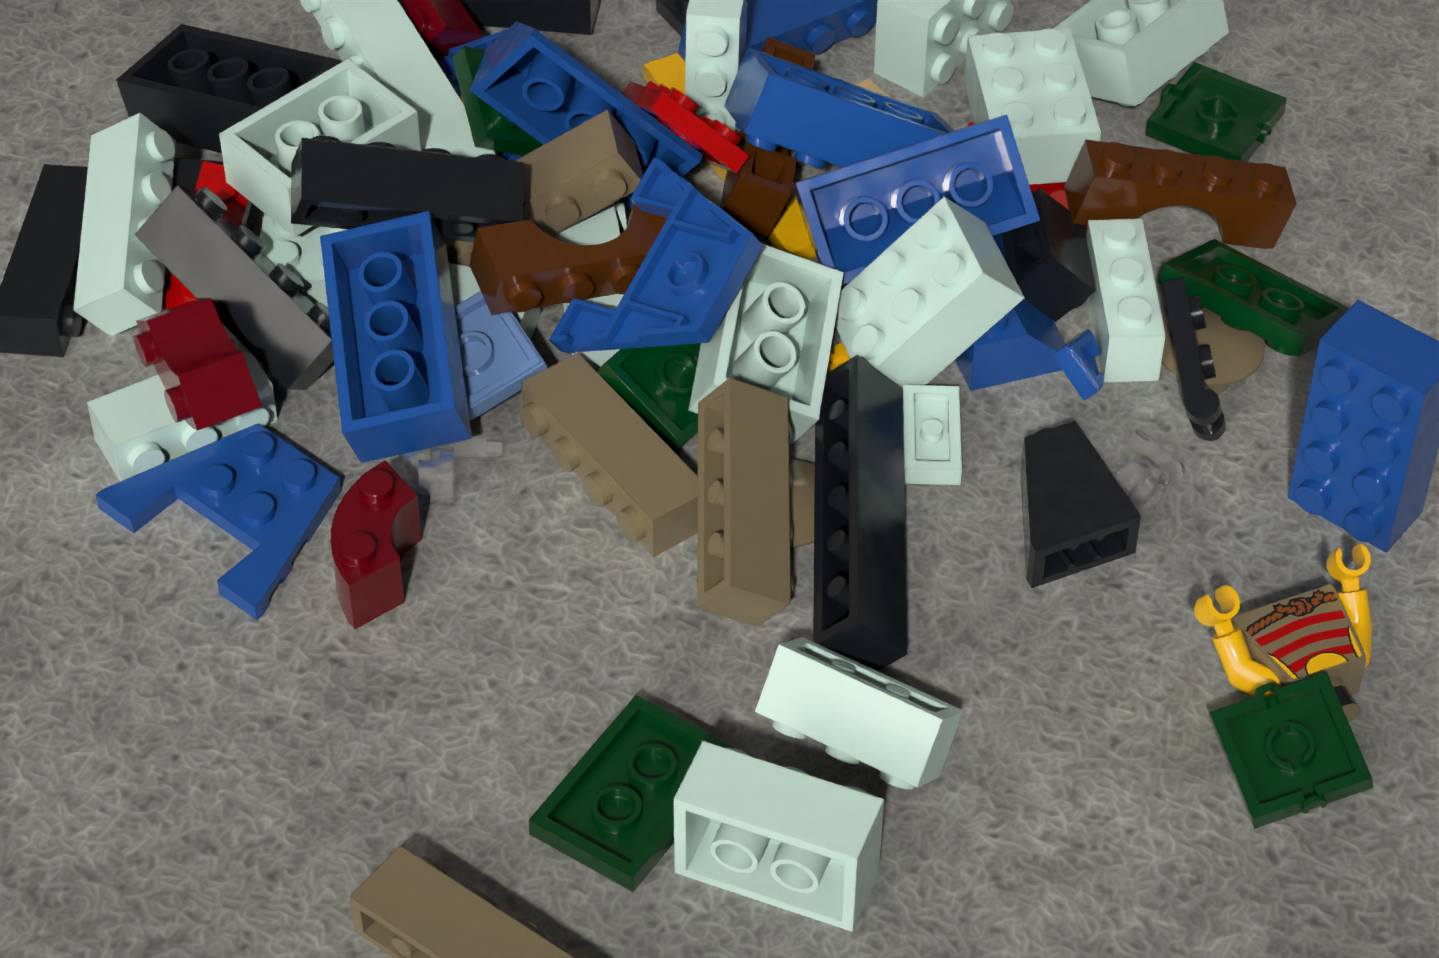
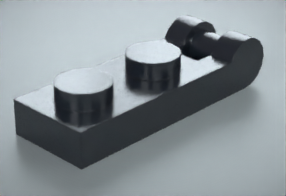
[1162,277,1226,441]

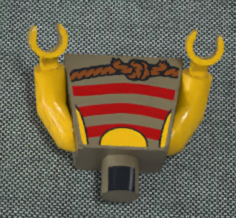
[1194,544,1373,723]

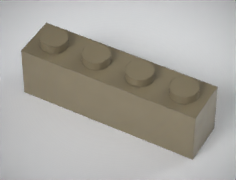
[443,109,643,267]
[520,353,698,557]
[697,378,793,626]
[349,845,585,958]

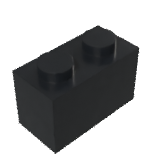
[1002,188,1096,322]

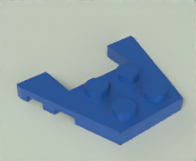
[549,158,763,353]
[95,423,341,620]

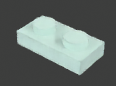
[903,385,962,485]

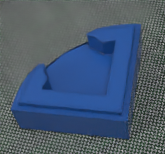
[1053,329,1104,401]

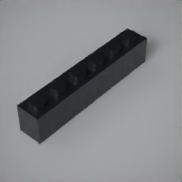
[813,355,907,671]

